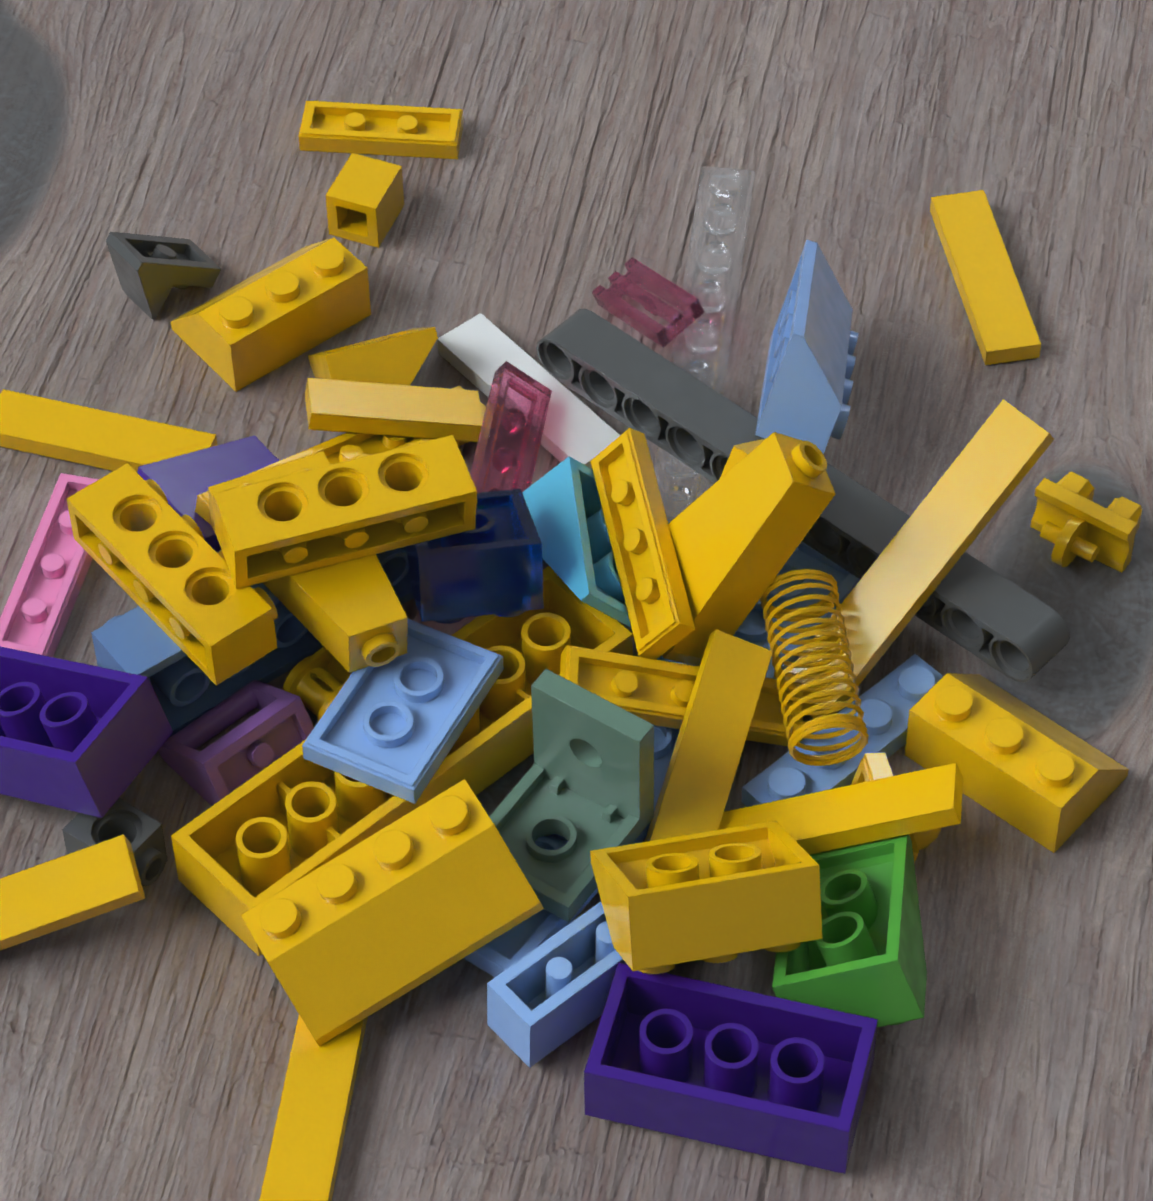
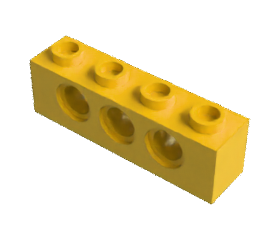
[213,435,477,589]
[66,463,278,686]

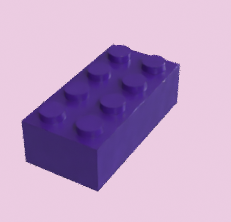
[0,646,173,818]
[584,963,878,1174]

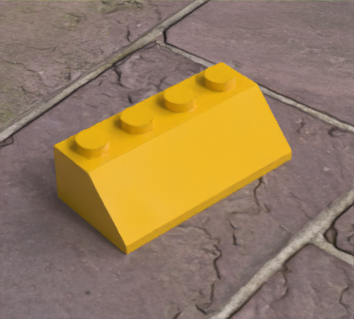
[240,779,544,1046]

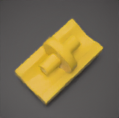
[1030,471,1142,573]

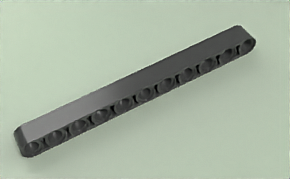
[536,309,1070,682]

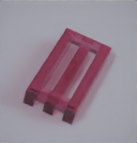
[592,257,704,348]

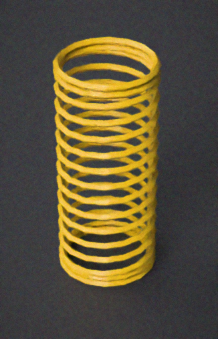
[760,569,869,766]

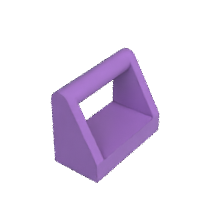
[158,680,314,806]

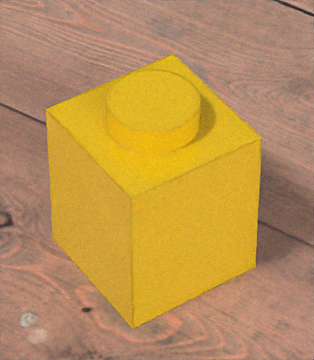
[325,153,404,248]

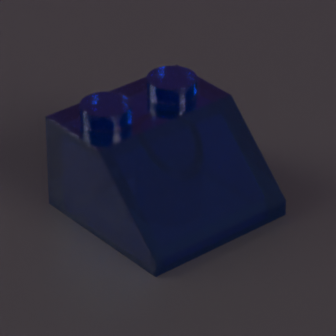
[406,488,544,624]

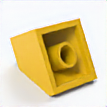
[308,327,438,385]

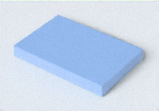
[302,619,504,804]

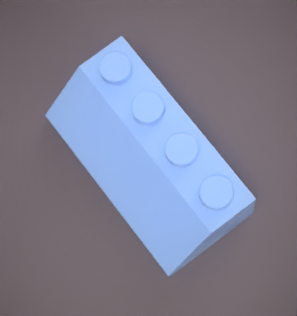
[755,240,858,454]

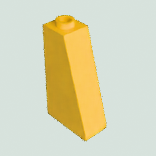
[662,432,836,667]
[208,451,408,673]

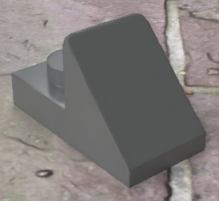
[106,232,221,319]

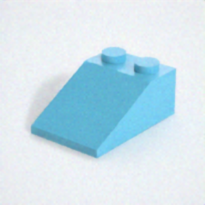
[520,456,631,628]

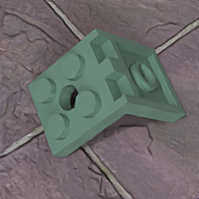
[489,669,654,922]

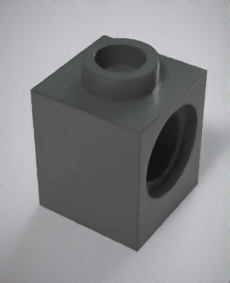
[62,797,168,887]

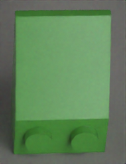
[772,834,927,1028]

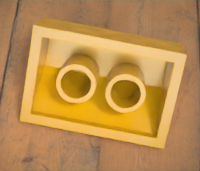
[171,237,371,392]
[905,673,1129,853]
[590,820,823,974]

